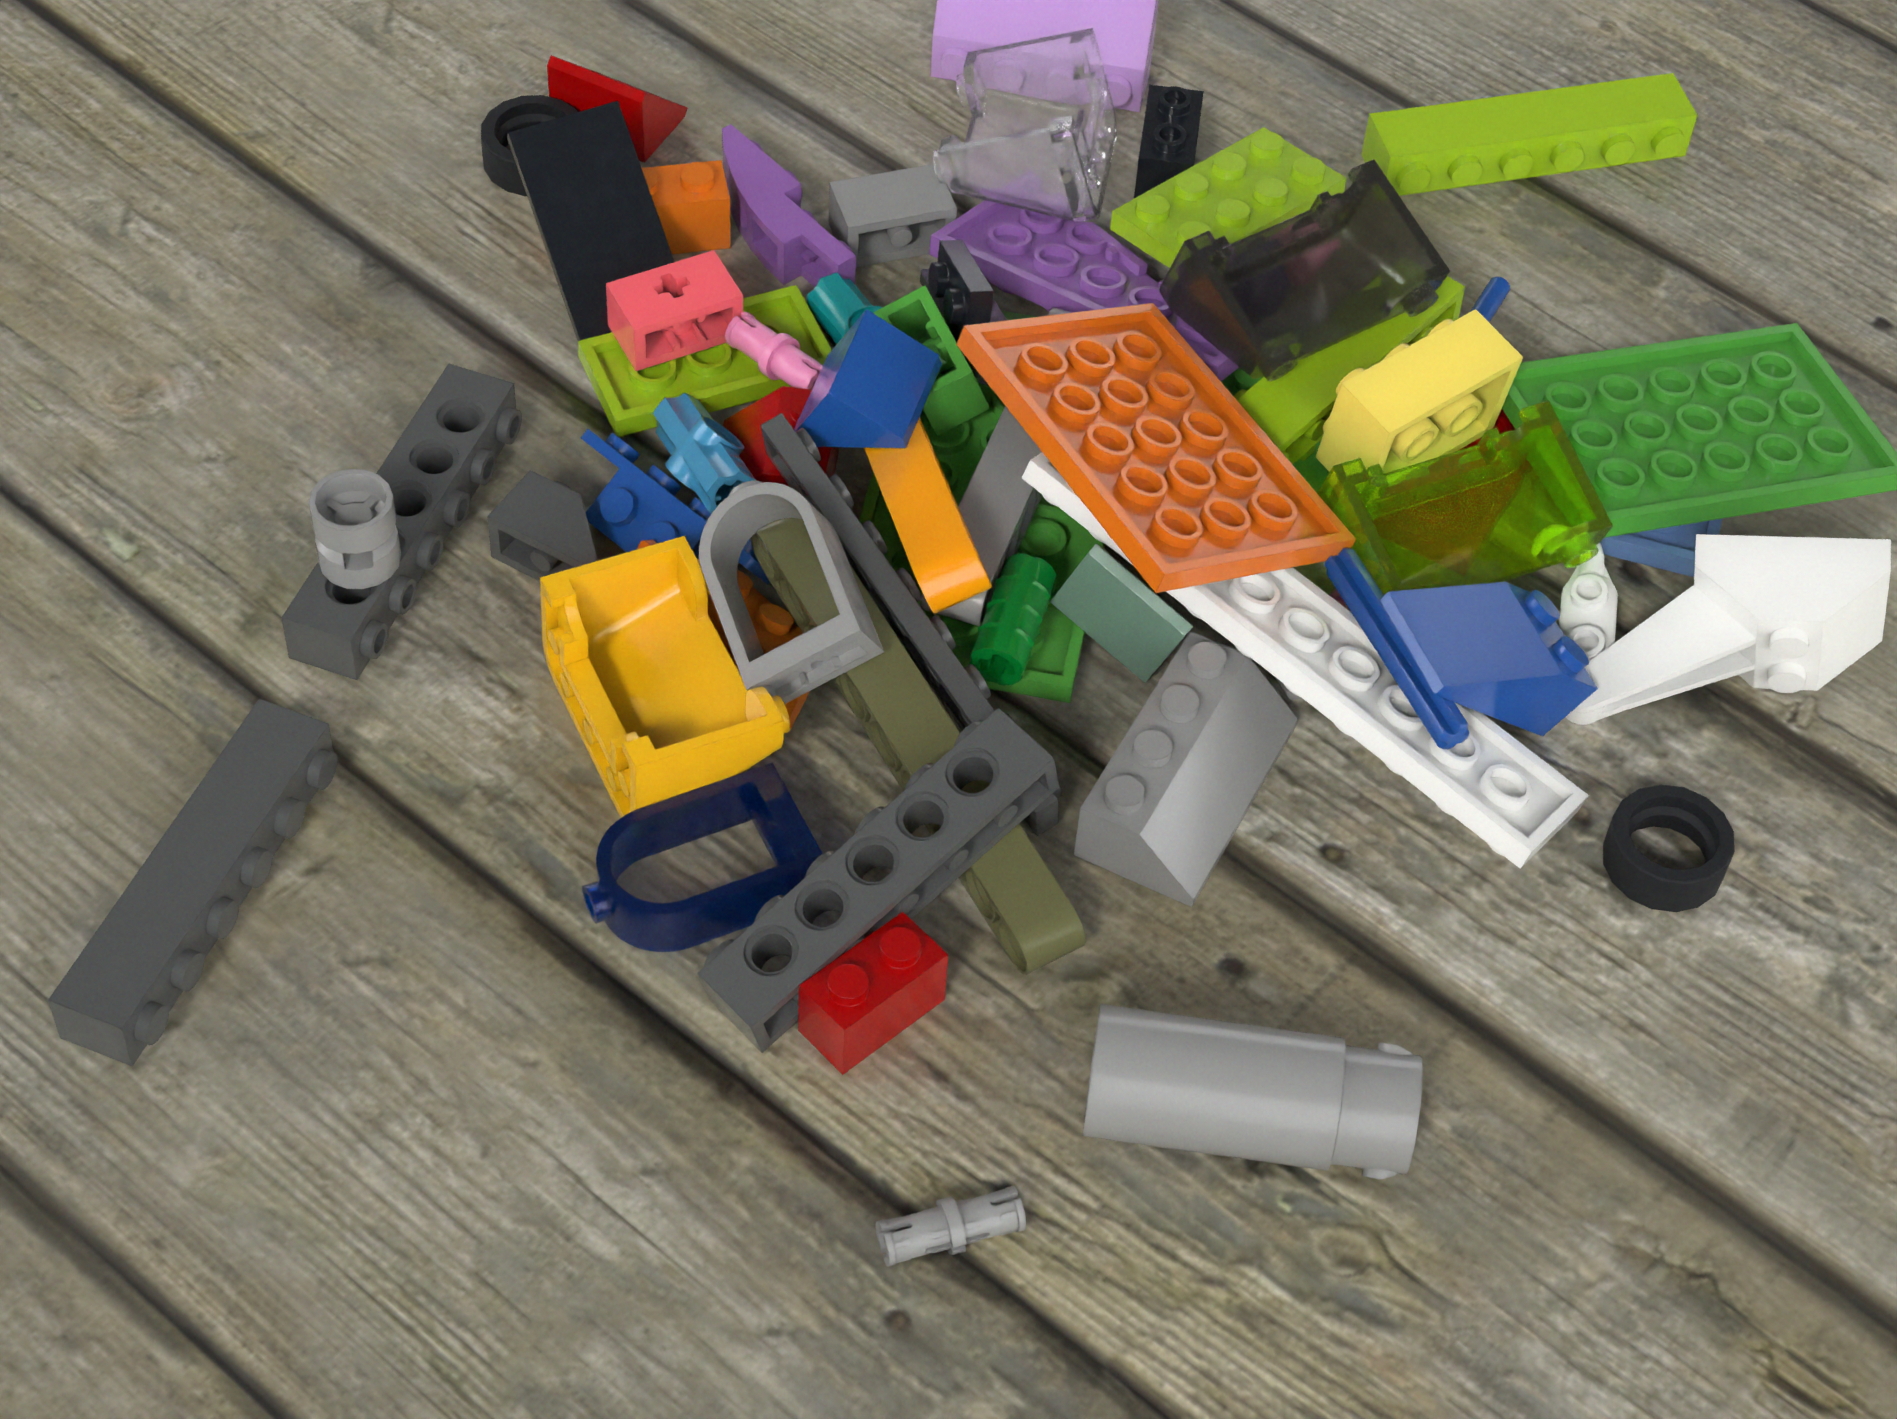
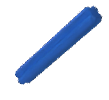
[1325,547,1469,750]

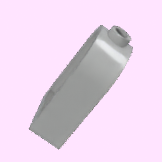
[699,480,884,704]

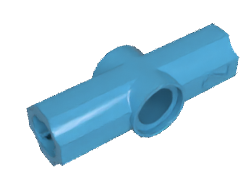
[653,393,756,514]

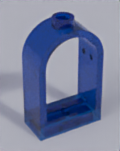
[582,762,823,952]

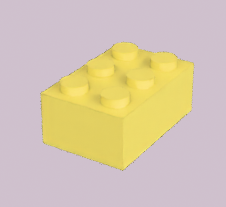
[1316,309,1523,506]

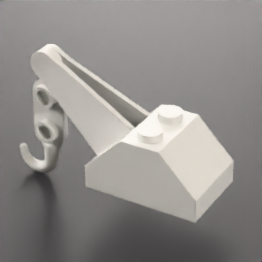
[1530,525,1891,725]

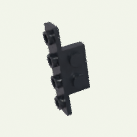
[920,240,1007,386]

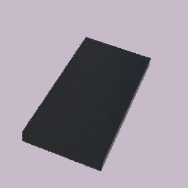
[507,101,674,341]

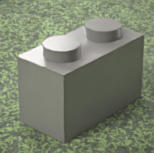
[829,163,957,267]

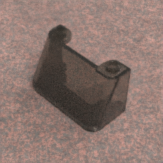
[1159,159,1450,381]

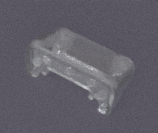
[933,28,1117,222]

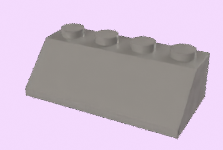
[1074,631,1298,907]

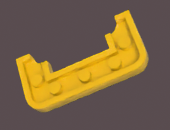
[540,536,790,835]

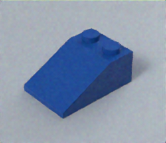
[1380,582,1598,736]

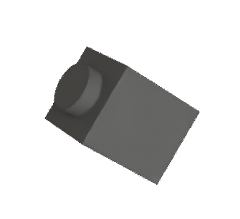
[487,470,597,581]

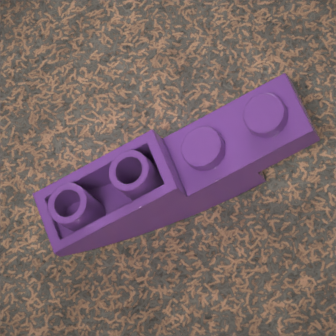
[722,124,857,287]

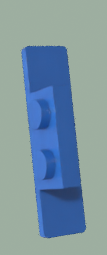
[581,429,770,585]

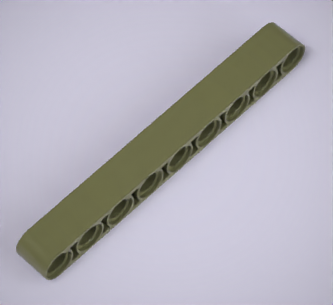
[750,518,1086,975]

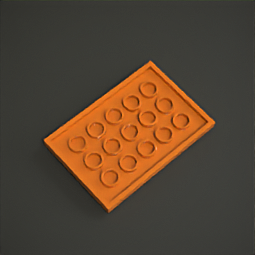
[956,303,1356,593]

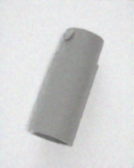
[1082,1004,1423,1179]

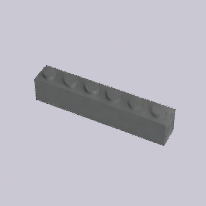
[48,699,338,1067]

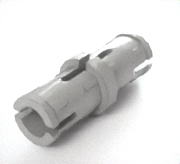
[876,1186,1026,1266]

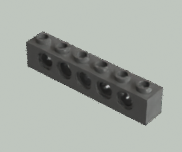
[281,364,522,680]
[697,708,1059,1053]

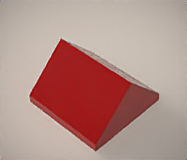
[547,55,688,163]

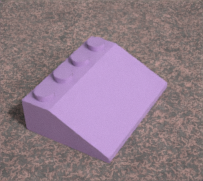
[931,0,1159,112]

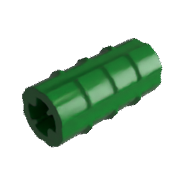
[969,553,1056,686]

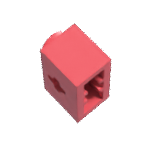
[606,250,743,371]

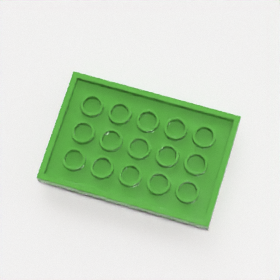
[1502,323,1897,540]

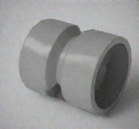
[309,469,401,589]

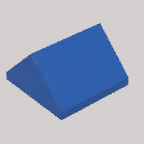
[794,309,942,448]

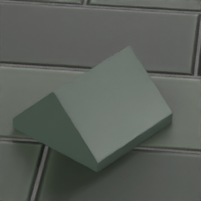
[1050,544,1194,683]

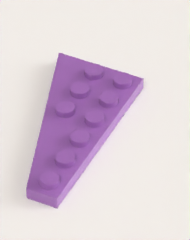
[929,172,1250,381]

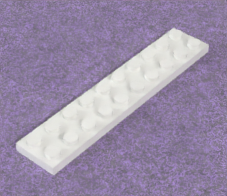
[1022,452,1589,868]

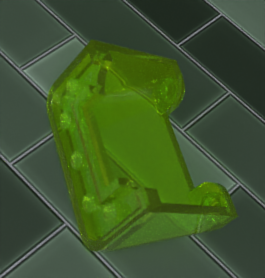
[1317,400,1613,595]

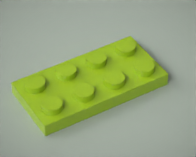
[1110,127,1347,283]
[578,285,832,437]

